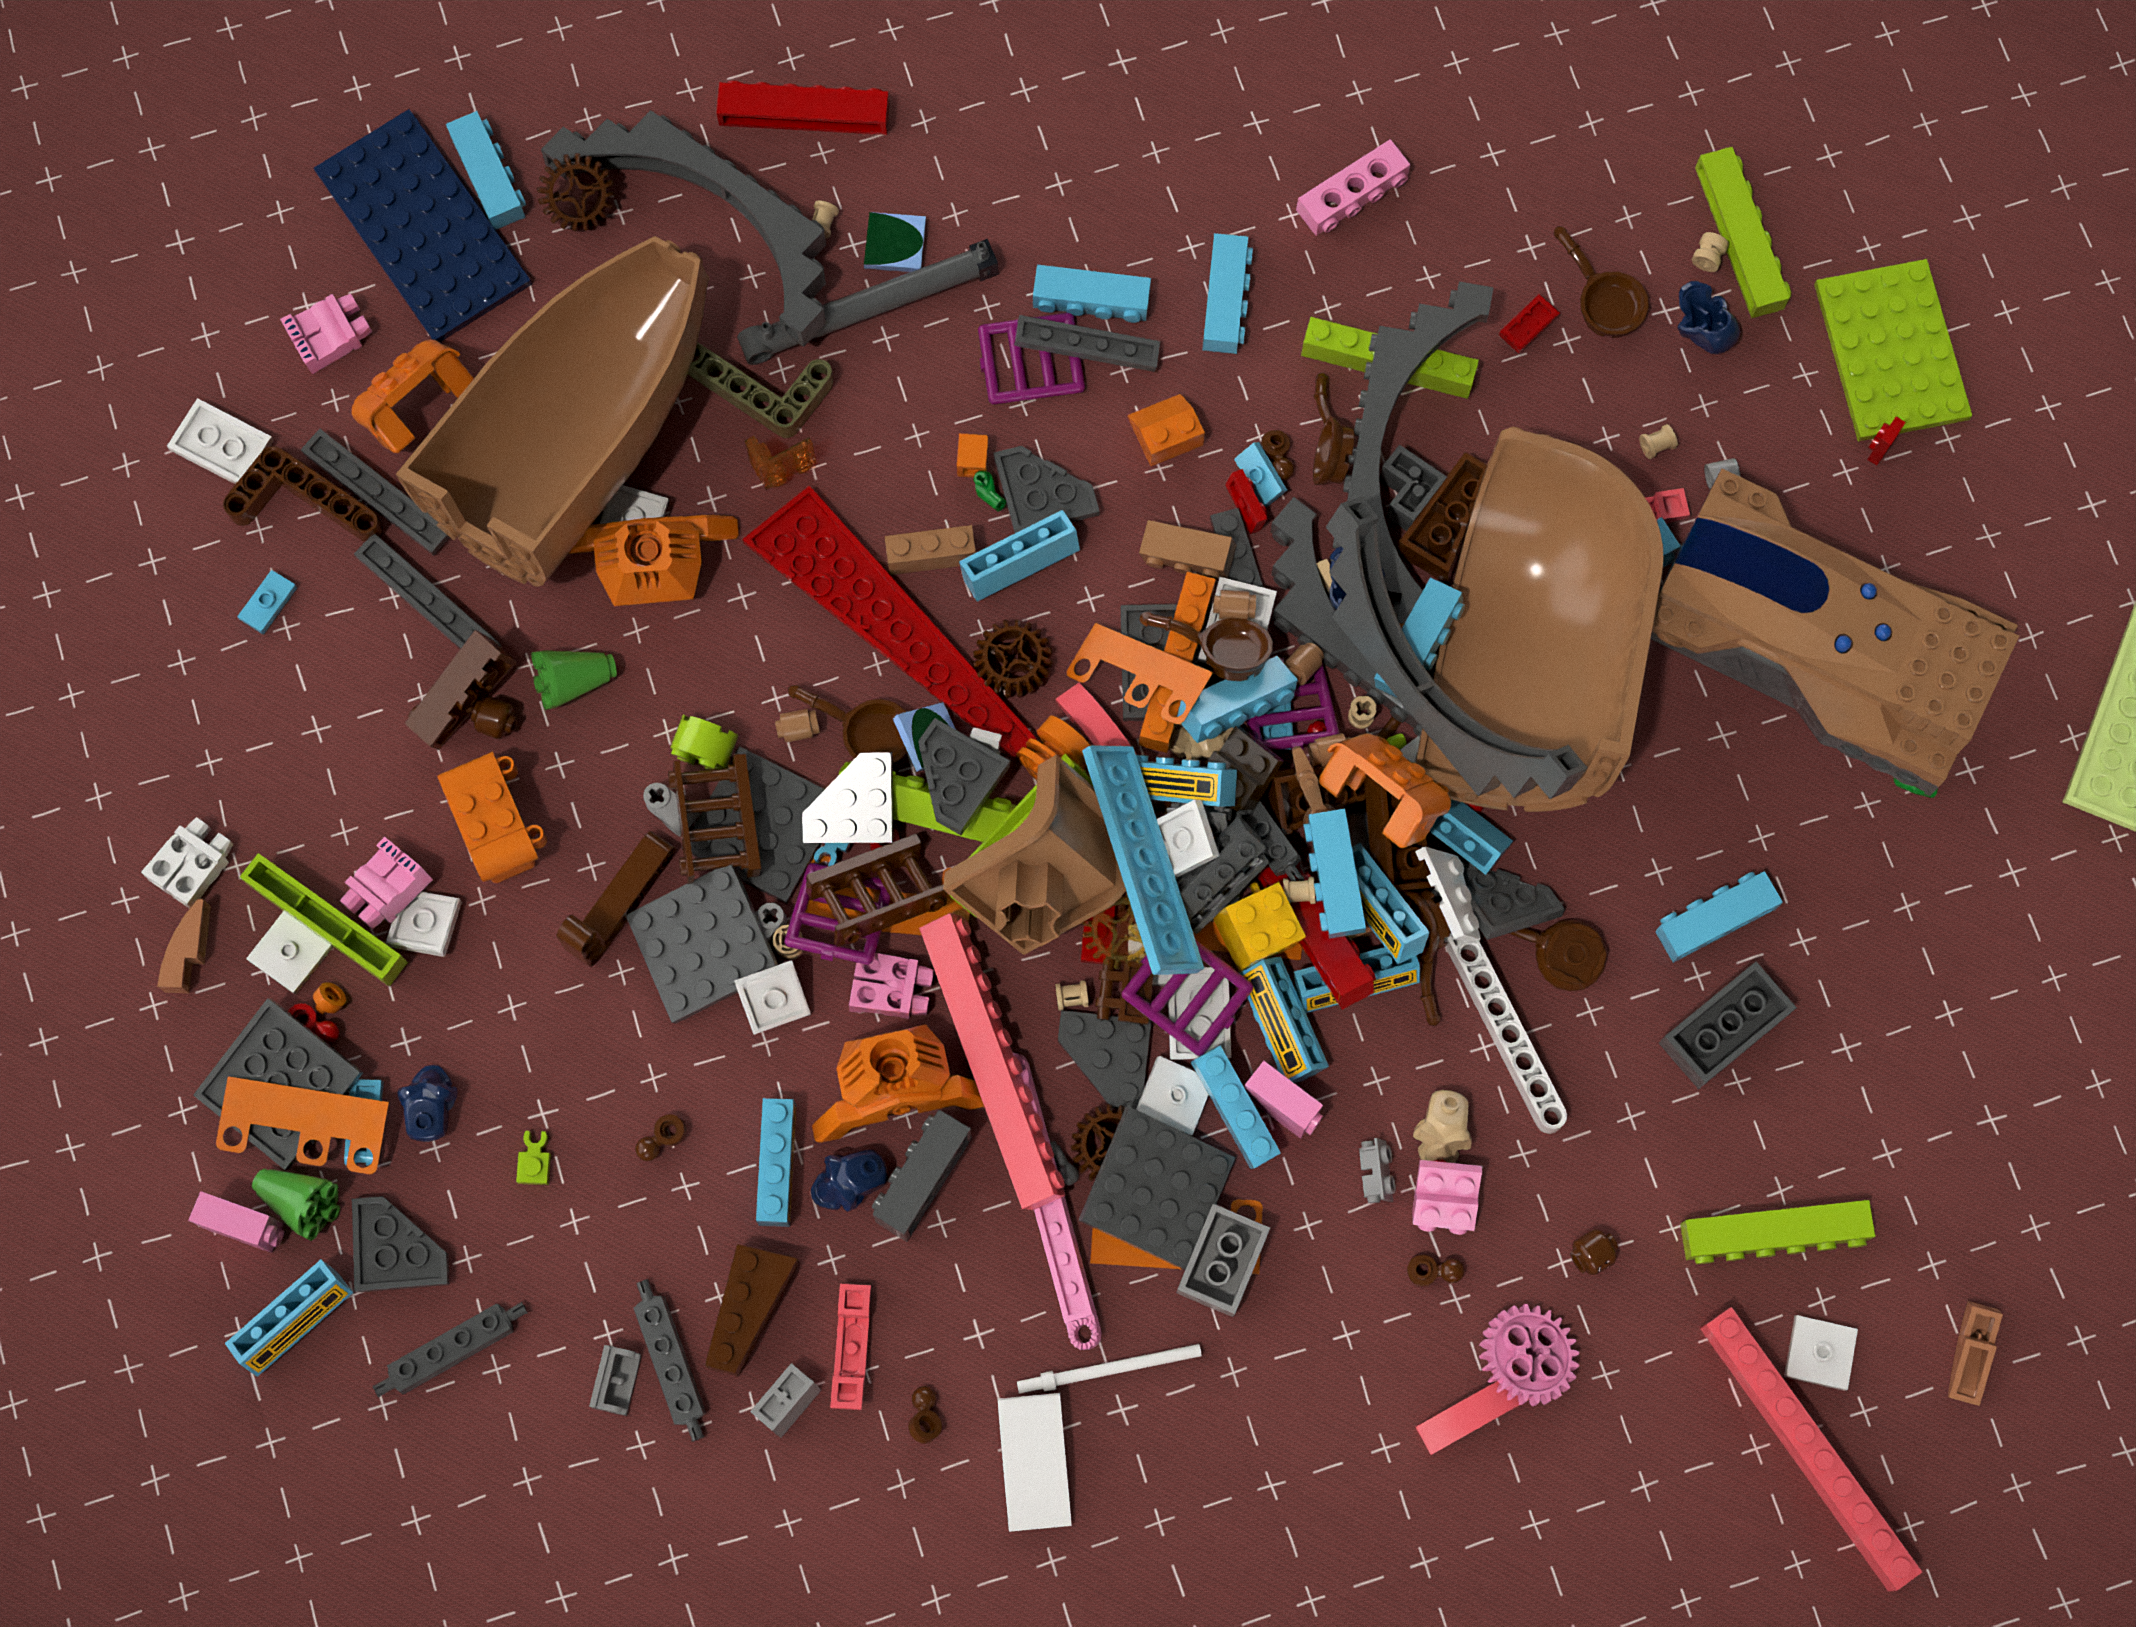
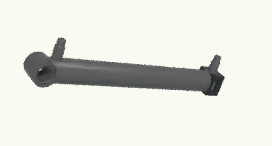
[737,239,999,365]

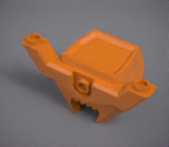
[569,515,739,606]
[812,1024,984,1143]

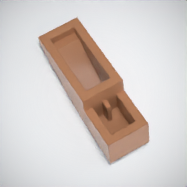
[157,899,211,994]
[1948,1301,2003,1406]

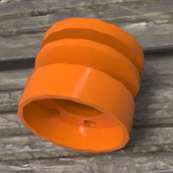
[1016,715,1090,780]

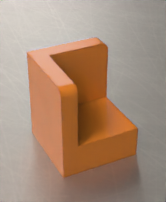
[957,433,988,477]

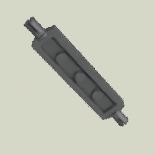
[1227,800,1304,881]
[633,1279,706,1442]
[373,1302,528,1397]

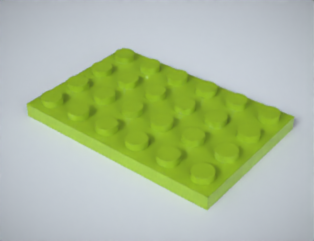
[1814,259,1972,442]

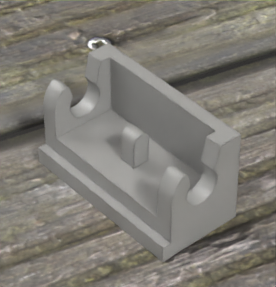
[589,1345,642,1416]
[750,1363,821,1438]

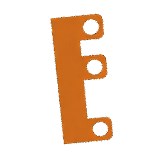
[1067,623,1213,724]

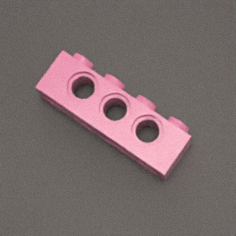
[1296,139,1410,236]

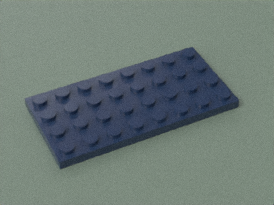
[313,109,532,342]

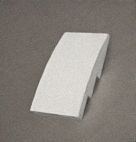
[998,1393,1072,1532]

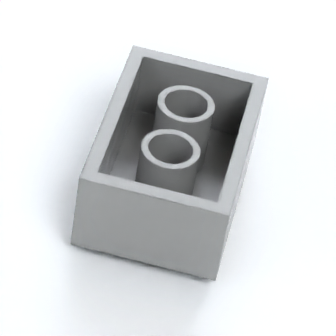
[1176,1204,1270,1317]

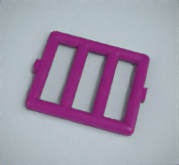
[978,313,1085,405]
[1246,658,1339,751]
[784,863,891,965]
[1122,939,1253,1056]

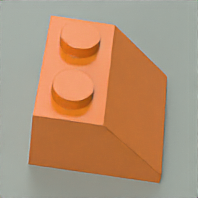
[1127,394,1205,467]

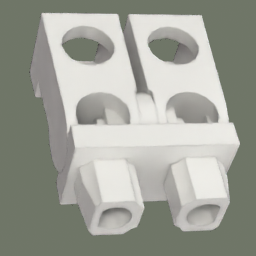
[141,817,233,909]

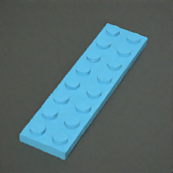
[1082,745,1204,975]

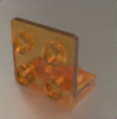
[744,436,816,490]

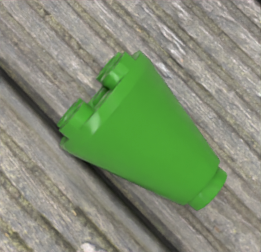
[531,650,617,710]
[252,1169,340,1241]

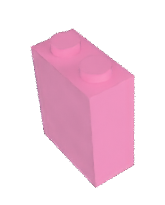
[1244,1061,1323,1139]
[188,1191,284,1253]

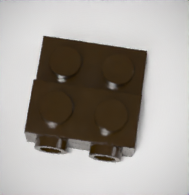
[1205,726,1284,812]

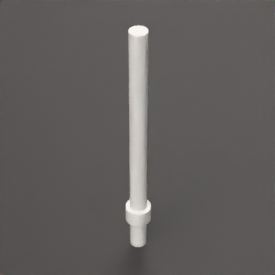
[1017,1344,1202,1394]

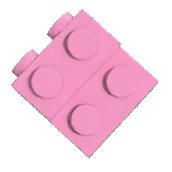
[1412,1160,1482,1235]

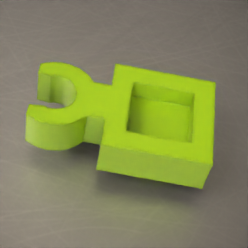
[516,1131,551,1185]

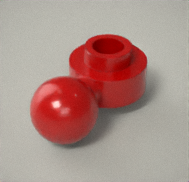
[288,1003,339,1044]

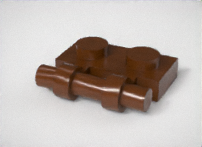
[1095,959,1154,1025]

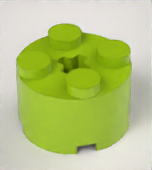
[670,714,739,770]

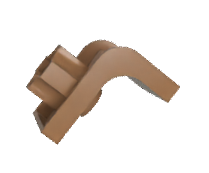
[943,754,1126,955]

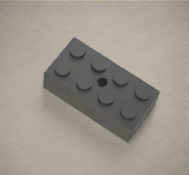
[1659,962,1797,1090]
[872,1110,972,1242]

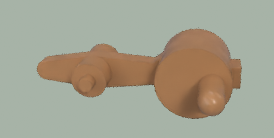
[1292,746,1336,842]

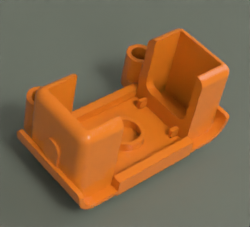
[352,339,474,453]
[1318,733,1451,848]
[437,752,547,883]

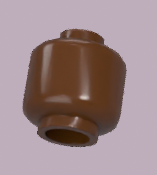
[471,696,518,739]
[1570,1229,1618,1275]

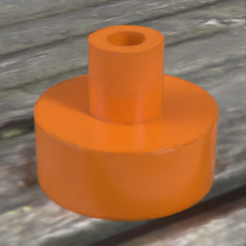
[313,982,346,1014]

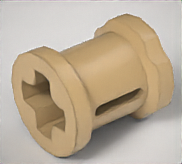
[812,201,839,238]
[1639,424,1678,459]
[1348,696,1376,729]
[1283,877,1316,904]
[1055,980,1089,1011]

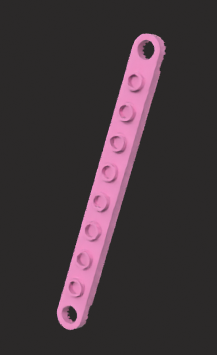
[1013,1053,1102,1350]

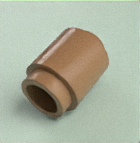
[1213,590,1256,620]
[1284,643,1324,685]
[775,709,820,743]
[1308,733,1350,767]

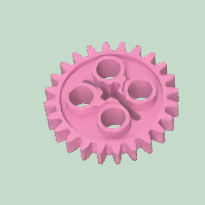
[1479,1304,1579,1407]

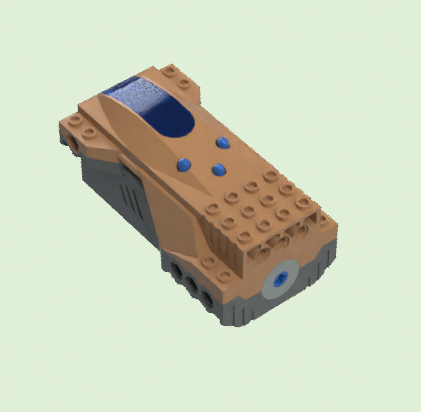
[1651,468,2019,796]

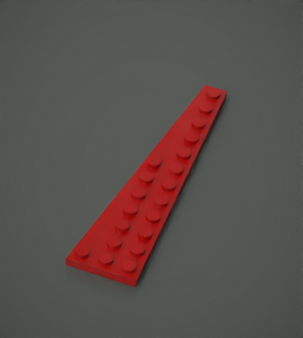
[742,486,1037,761]

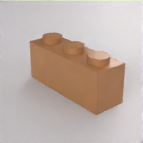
[1139,520,1237,580]
[885,525,976,575]

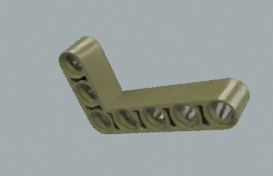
[688,343,834,438]

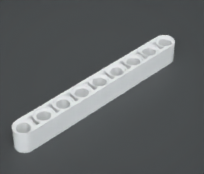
[1431,888,1567,1134]

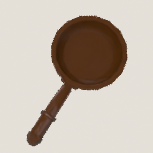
[1554,226,1649,338]
[1313,373,1354,485]
[1139,612,1273,681]
[787,685,907,763]
[1399,890,1450,1026]
[1509,920,1607,992]

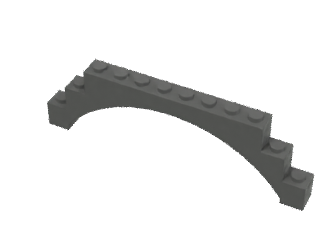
[541,110,826,347]
[1332,281,1494,624]
[1326,496,1587,799]
[1270,497,1422,737]

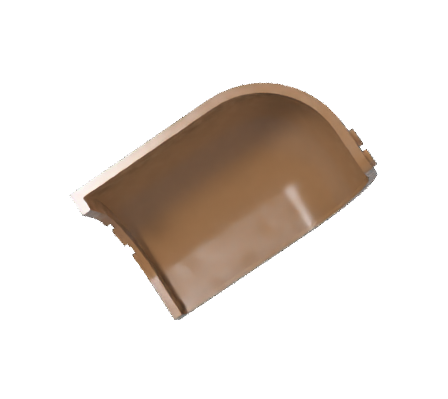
[1415,427,1663,812]

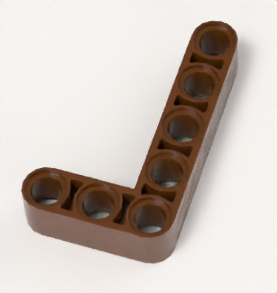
[223,446,383,542]
[556,831,676,967]

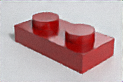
[1867,417,1906,466]
[1225,469,1268,534]

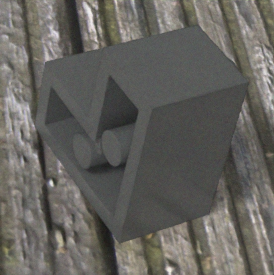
[1379,445,1447,531]

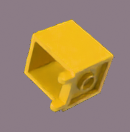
[1213,882,1306,973]

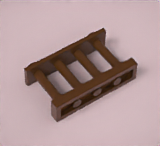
[668,754,761,884]
[806,834,947,947]

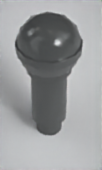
[1050,1141,1079,1185]

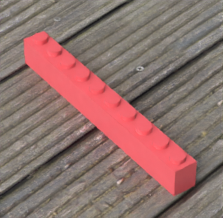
[919,913,1066,1210]
[1700,1307,1922,1591]

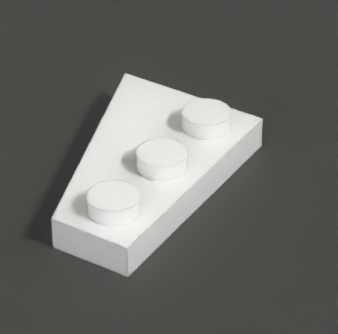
[1415,847,1481,944]

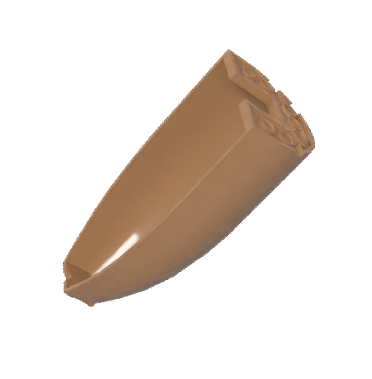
[396,236,710,587]

